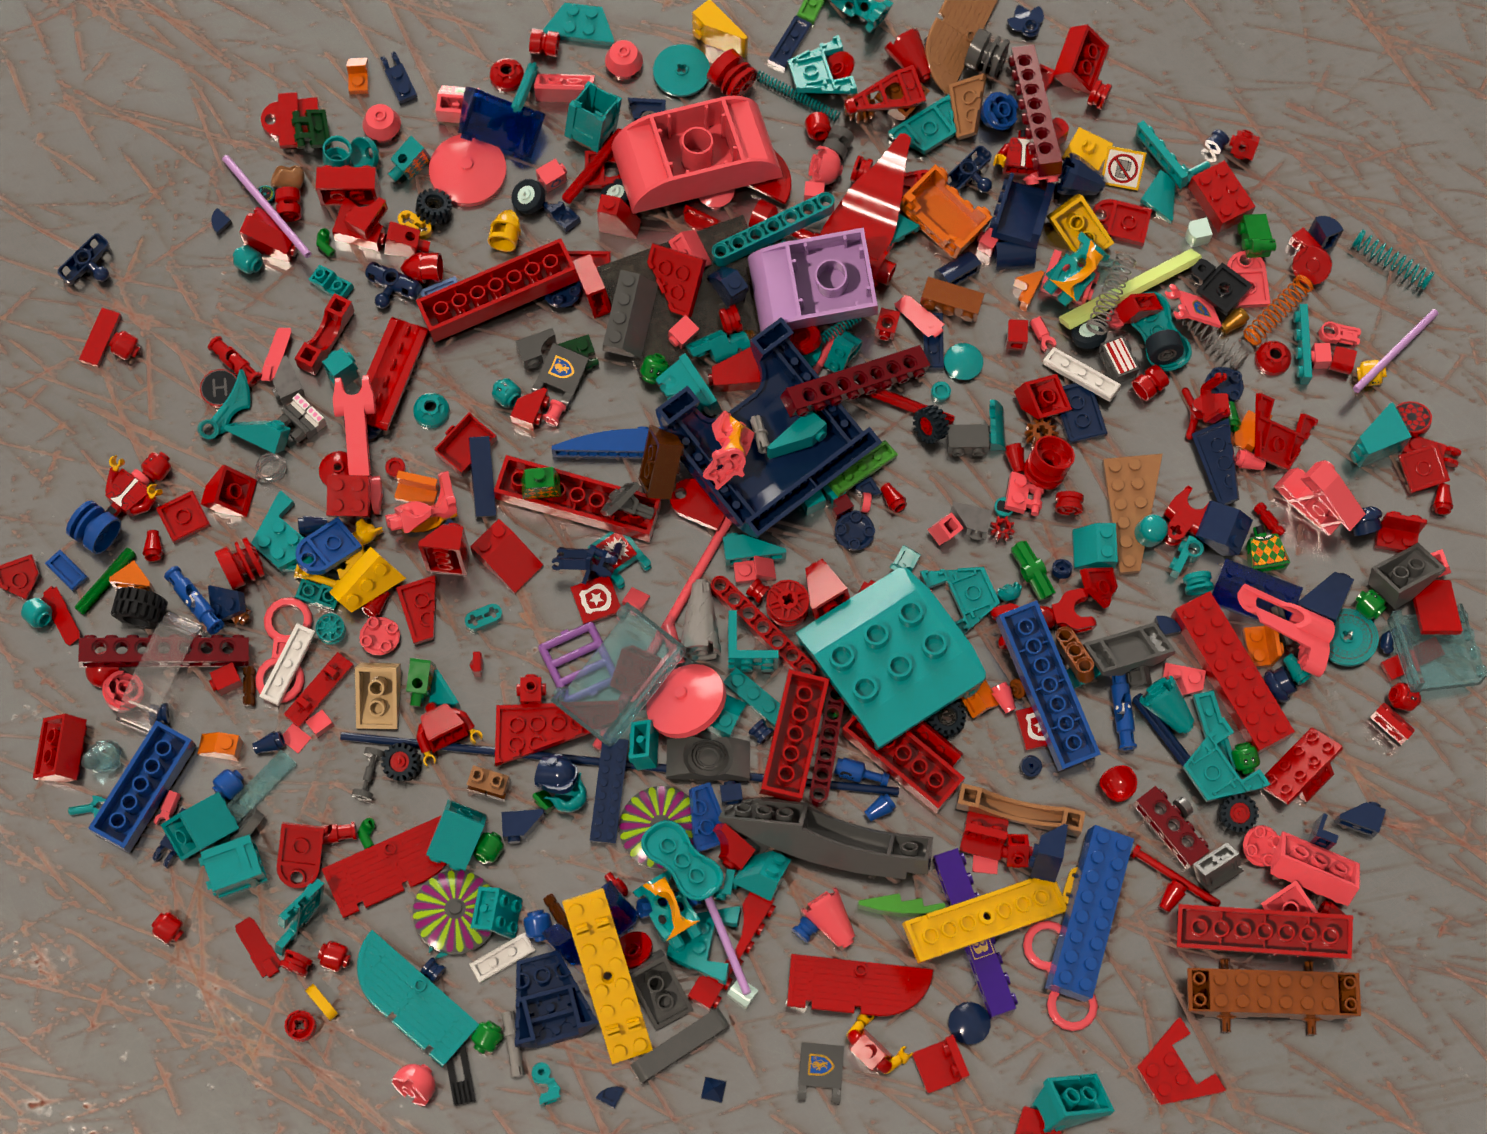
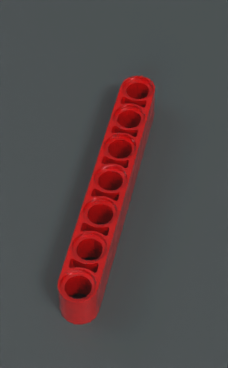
[711,576,816,675]

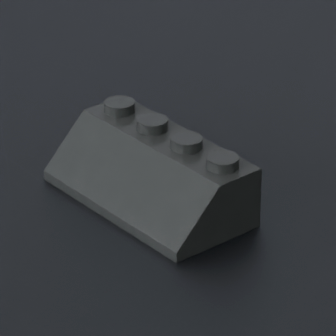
[602,270,658,359]

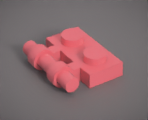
[1004,471,1044,516]

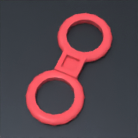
[255,597,313,703]
[1023,921,1098,1031]

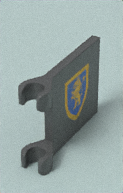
[531,343,589,408]
[797,1042,844,1105]

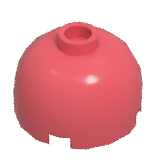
[808,145,843,185]
[392,1064,436,1106]

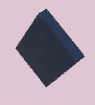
[1059,383,1108,445]

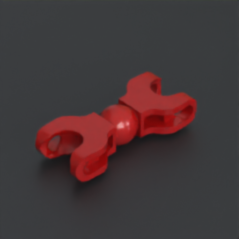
[990,588,1097,649]

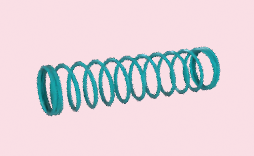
[1352,229,1435,290]

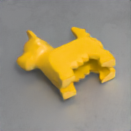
[337,519,383,579]

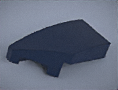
[542,201,581,233]

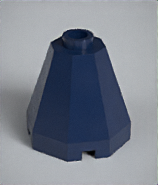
[1055,152,1105,195]

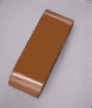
[1055,626,1095,683]

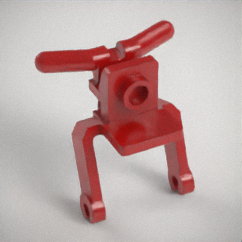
[1181,373,1231,440]

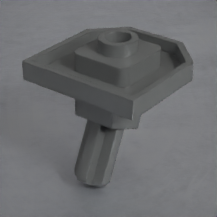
[600,482,654,519]

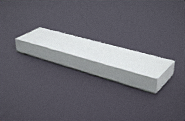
[1043,347,1121,402]
[259,623,316,706]

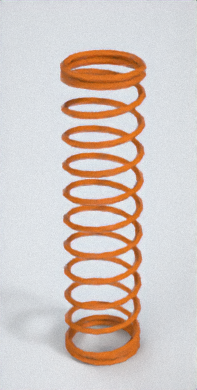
[1243,275,1313,346]

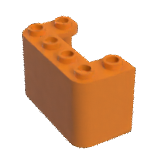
[900,164,992,259]

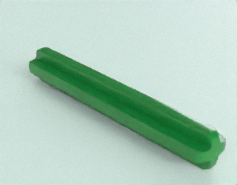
[75,547,136,614]

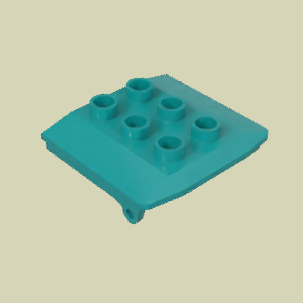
[795,567,986,750]

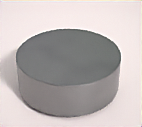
[1173,797,1193,818]

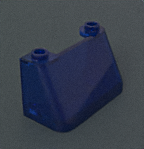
[458,86,545,160]
[542,880,638,966]

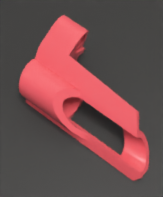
[1237,584,1335,677]

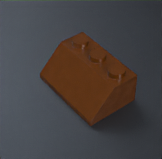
[638,425,684,499]

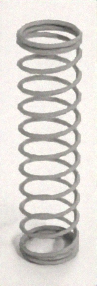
[1086,253,1136,335]
[1171,302,1249,370]

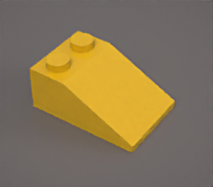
[692,0,748,58]
[1046,194,1114,265]

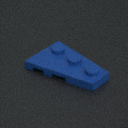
[689,782,722,852]

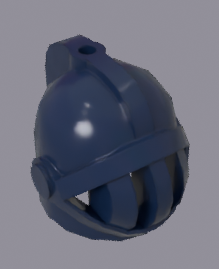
[534,754,579,794]

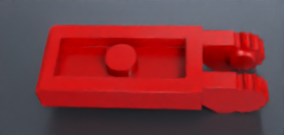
[1402,436,1461,468]

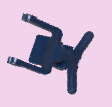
[552,542,623,585]

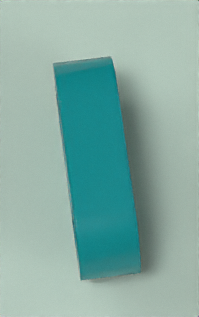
[465,604,503,632]

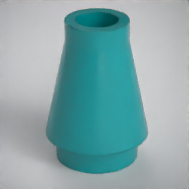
[1283,654,1312,685]

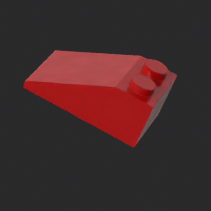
[470,519,544,594]

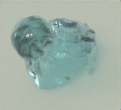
[81,740,122,774]

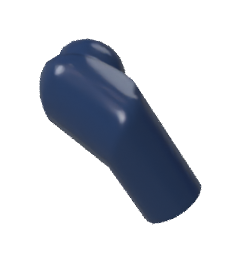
[1380,626,1403,654]

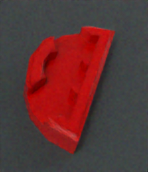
[684,205,720,233]

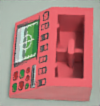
[435,85,480,125]

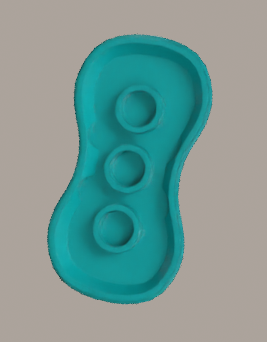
[1130,292,1192,371]
[641,820,724,901]

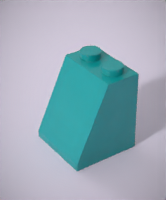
[1350,402,1412,468]
[161,792,239,861]
[426,799,487,871]

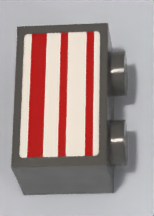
[1098,335,1140,383]

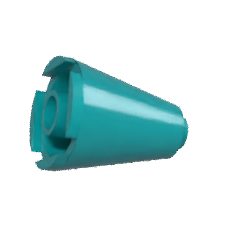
[1139,676,1194,734]

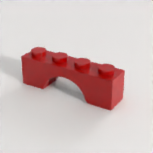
[295,293,355,376]

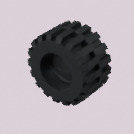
[111,587,168,629]

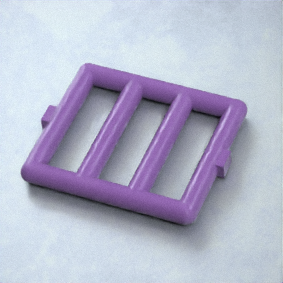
[538,622,616,703]

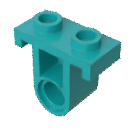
[824,331,863,373]

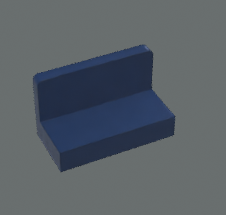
[1308,813,1339,850]

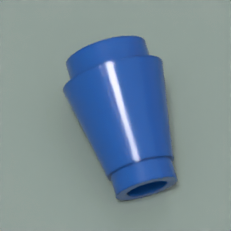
[864,793,896,822]

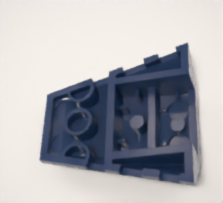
[515,950,599,1048]

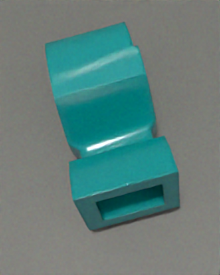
[532,1062,562,1107]

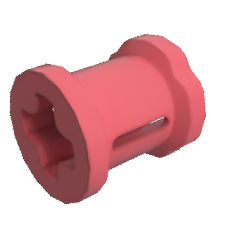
[542,399,566,426]

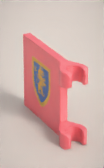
[1165,284,1222,328]

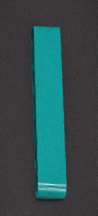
[712,192,835,267]

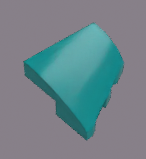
[1140,170,1176,224]
[989,399,1006,451]

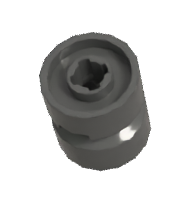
[822,125,855,161]

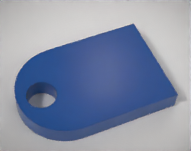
[295,517,362,575]

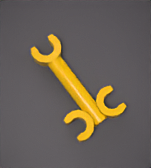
[294,564,340,587]

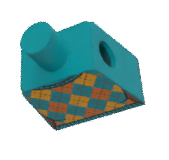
[388,136,431,182]

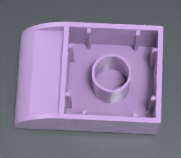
[748,228,878,332]

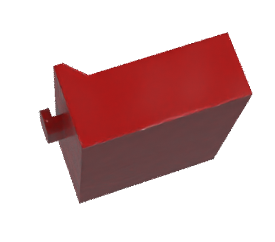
[434,412,497,477]

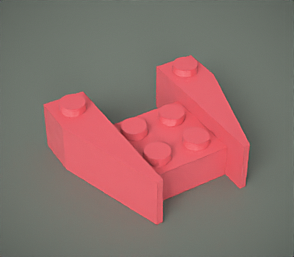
[1274,460,1365,535]

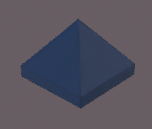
[701,1077,727,1103]

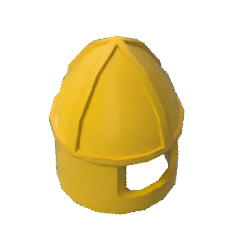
[487,210,521,252]

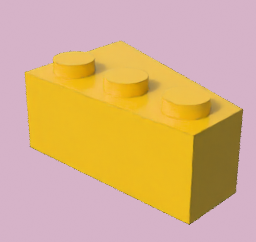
[329,546,406,613]

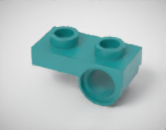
[1169,535,1204,579]

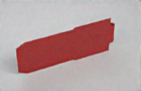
[41,586,80,646]
[235,917,280,978]

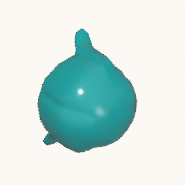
[544,773,587,813]

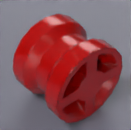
[746,578,771,604]

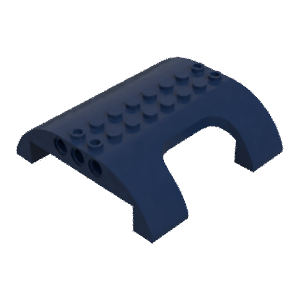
[655,317,882,538]

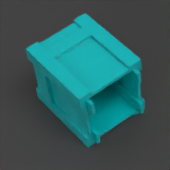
[564,81,622,153]
[198,835,269,899]

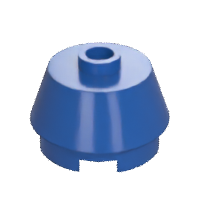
[980,92,1018,130]

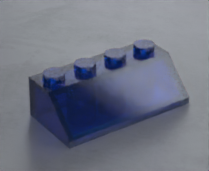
[1212,558,1303,621]

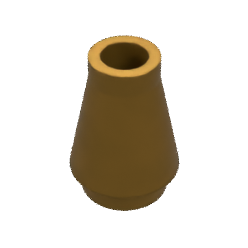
[1220,307,1250,334]

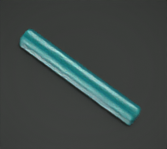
[511,62,539,113]

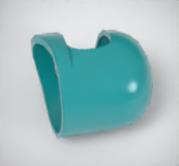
[323,135,352,167]
[1134,514,1168,547]

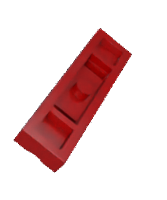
[283,652,354,728]

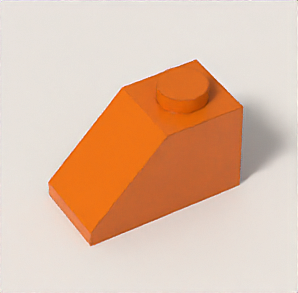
[197,732,243,761]

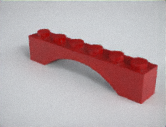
[688,892,776,1012]

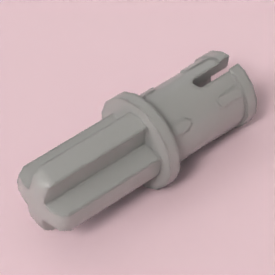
[750,415,769,453]

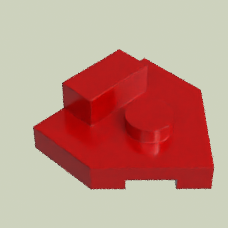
[0,554,40,600]
[1080,567,1118,608]

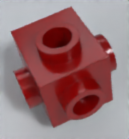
[1228,130,1260,160]
[516,674,546,704]
[1002,834,1033,868]

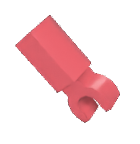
[1029,316,1056,352]
[154,790,181,825]

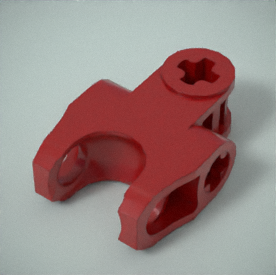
[1163,486,1209,546]

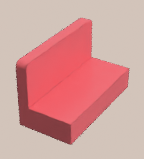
[668,230,712,267]

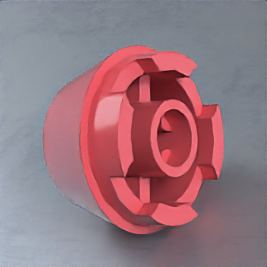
[605,40,643,79]
[362,104,401,143]
[102,670,144,712]

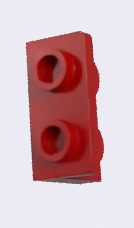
[1370,703,1415,745]

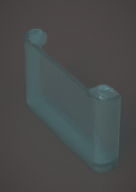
[550,602,687,747]

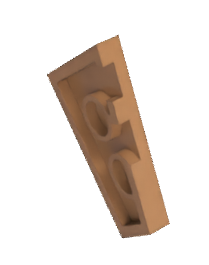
[949,73,986,140]

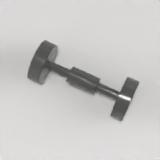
[352,747,385,801]

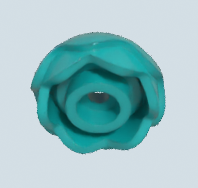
[997,582,1022,601]

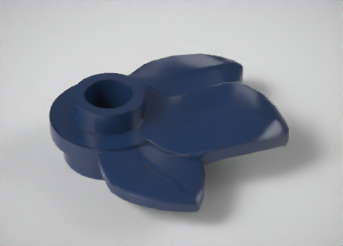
[1007,5,1044,37]

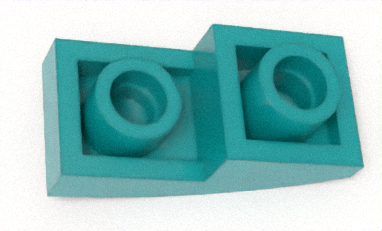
[308,265,354,298]
[295,579,337,610]

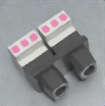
[278,393,327,443]

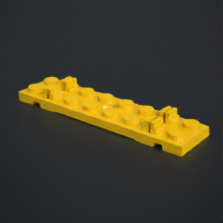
[902,878,1067,964]
[562,888,653,1064]

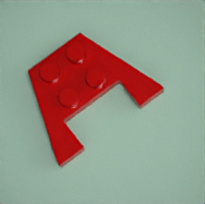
[1254,393,1318,470]
[1136,1017,1226,1106]

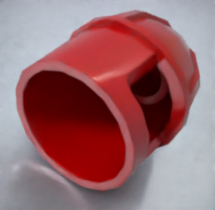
[400,252,443,284]

